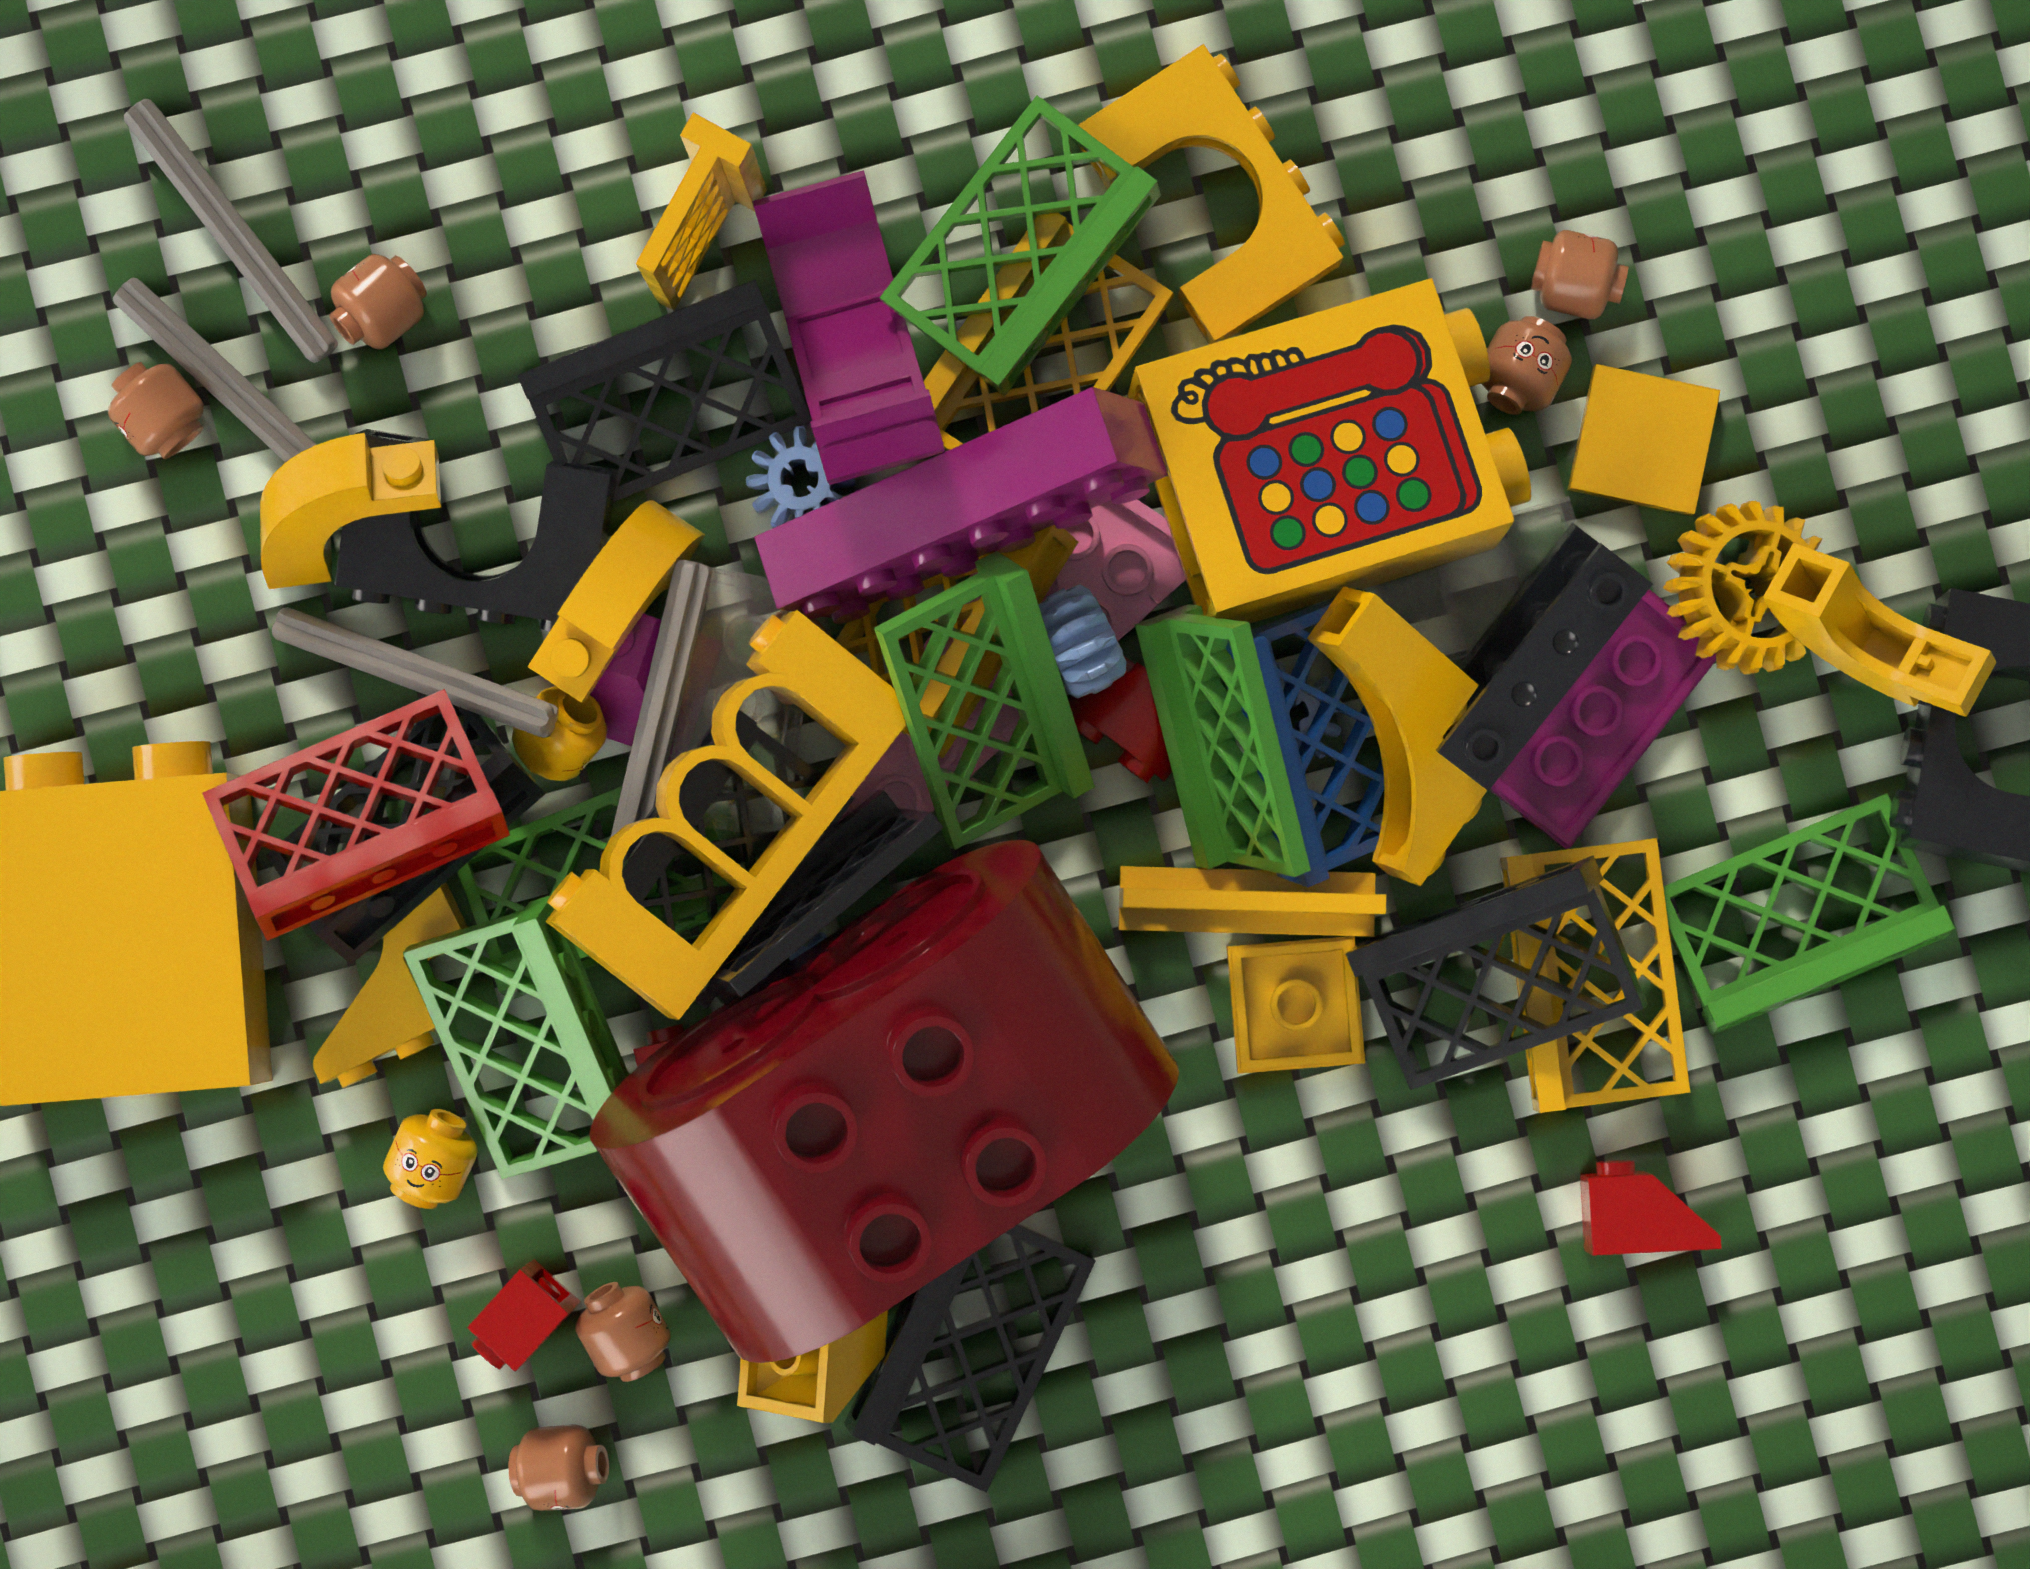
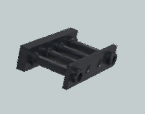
[1436,522,1653,791]

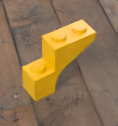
[313,882,468,1088]

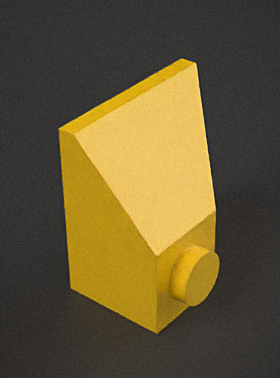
[737,1310,888,1423]

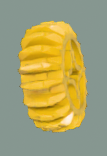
[1663,501,1823,675]

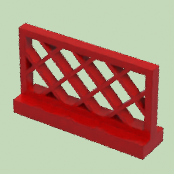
[202,689,510,941]

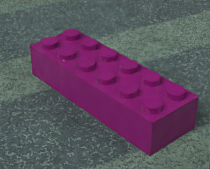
[754,387,1168,624]

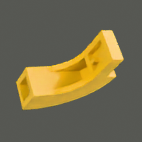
[260,433,441,589]
[528,500,705,703]
[1763,543,1996,717]

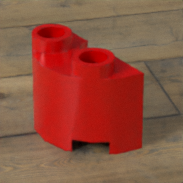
[1068,655,1172,784]

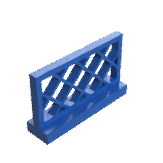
[1226,588,1384,888]

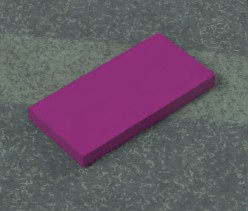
[1490,589,1716,850]

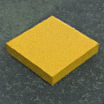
[1567,364,1721,516]
[1226,936,1365,1074]

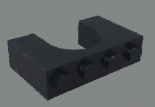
[335,429,618,632]
[1889,588,2030,873]

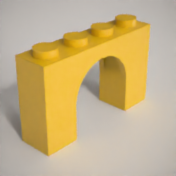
[1078,44,1345,344]

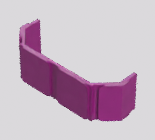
[752,170,944,485]

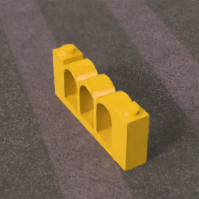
[545,610,906,1020]

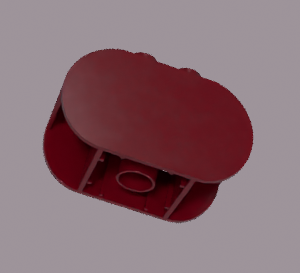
[590,840,1179,1363]

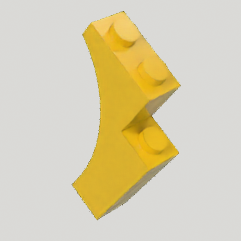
[1307,586,1487,886]

